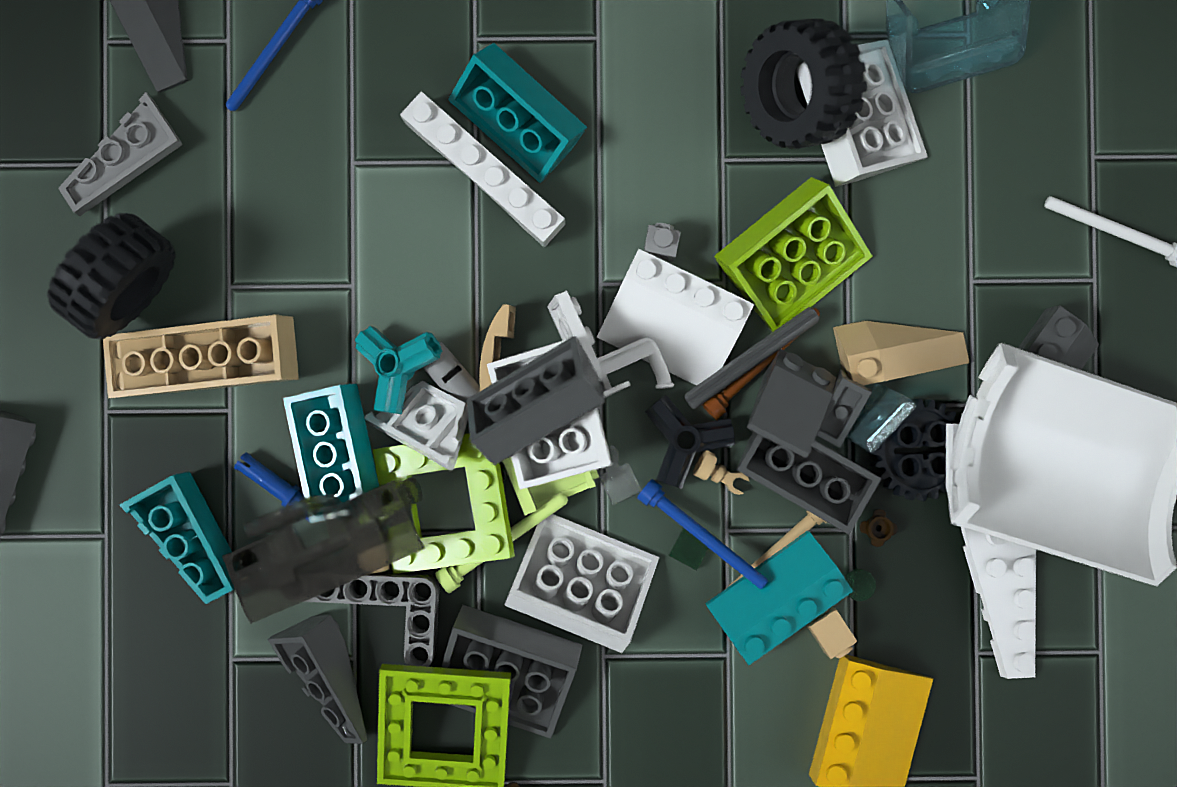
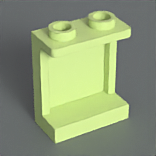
[503,457,599,515]

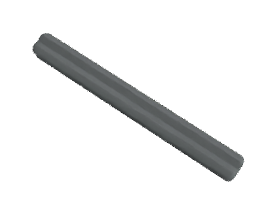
[685,307,820,409]

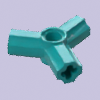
[355,326,442,414]

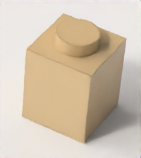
[807,606,858,659]

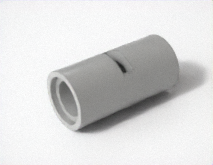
[423,342,480,404]

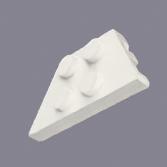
[365,381,468,471]

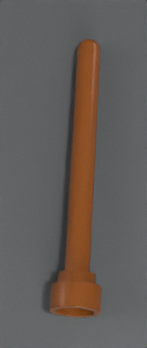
[702,308,820,420]

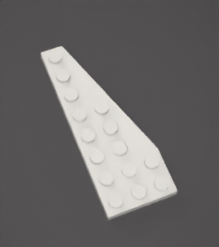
[946,424,1036,679]

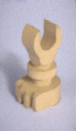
[693,450,750,495]

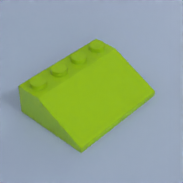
[714,177,873,332]

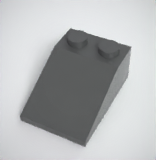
[747,349,837,458]

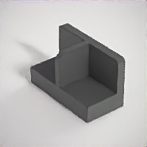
[817,370,872,447]

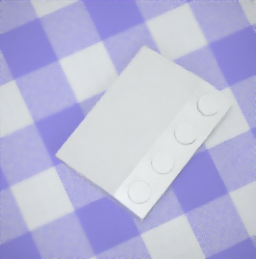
[796,39,928,187]
[597,249,754,386]
[487,337,613,489]
[505,514,659,653]

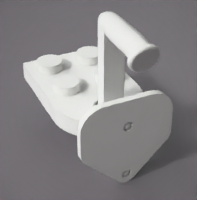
[547,291,674,397]

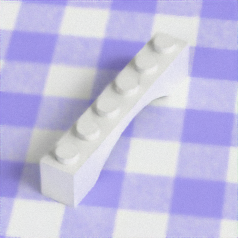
[400,91,565,247]

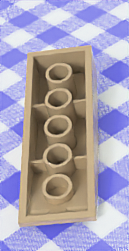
[103,315,299,398]

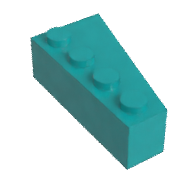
[120,471,248,604]

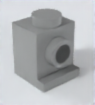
[643,223,680,262]

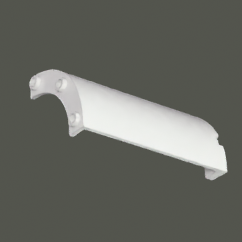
[948,343,1177,586]

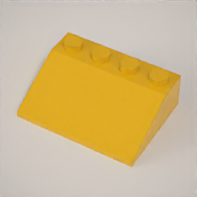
[809,655,933,787]

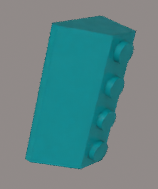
[448,43,587,183]
[283,384,384,523]
[705,531,853,665]

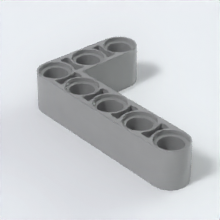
[279,568,440,667]

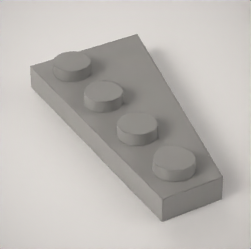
[58,92,183,216]

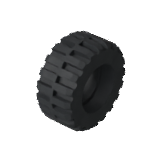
[741,18,867,149]
[47,213,175,339]

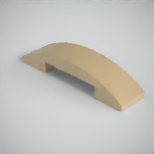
[479,304,516,391]

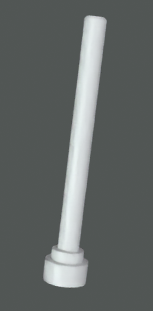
[1044,196,1177,267]

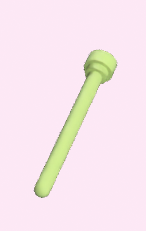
[435,494,568,593]

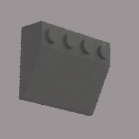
[441,604,583,739]

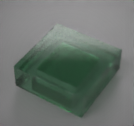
[668,528,709,571]

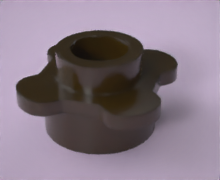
[859,509,898,547]

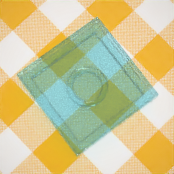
[846,383,916,453]

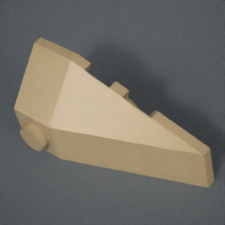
[833,321,970,386]

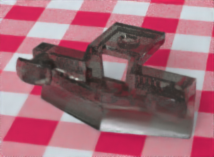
[222,477,425,623]

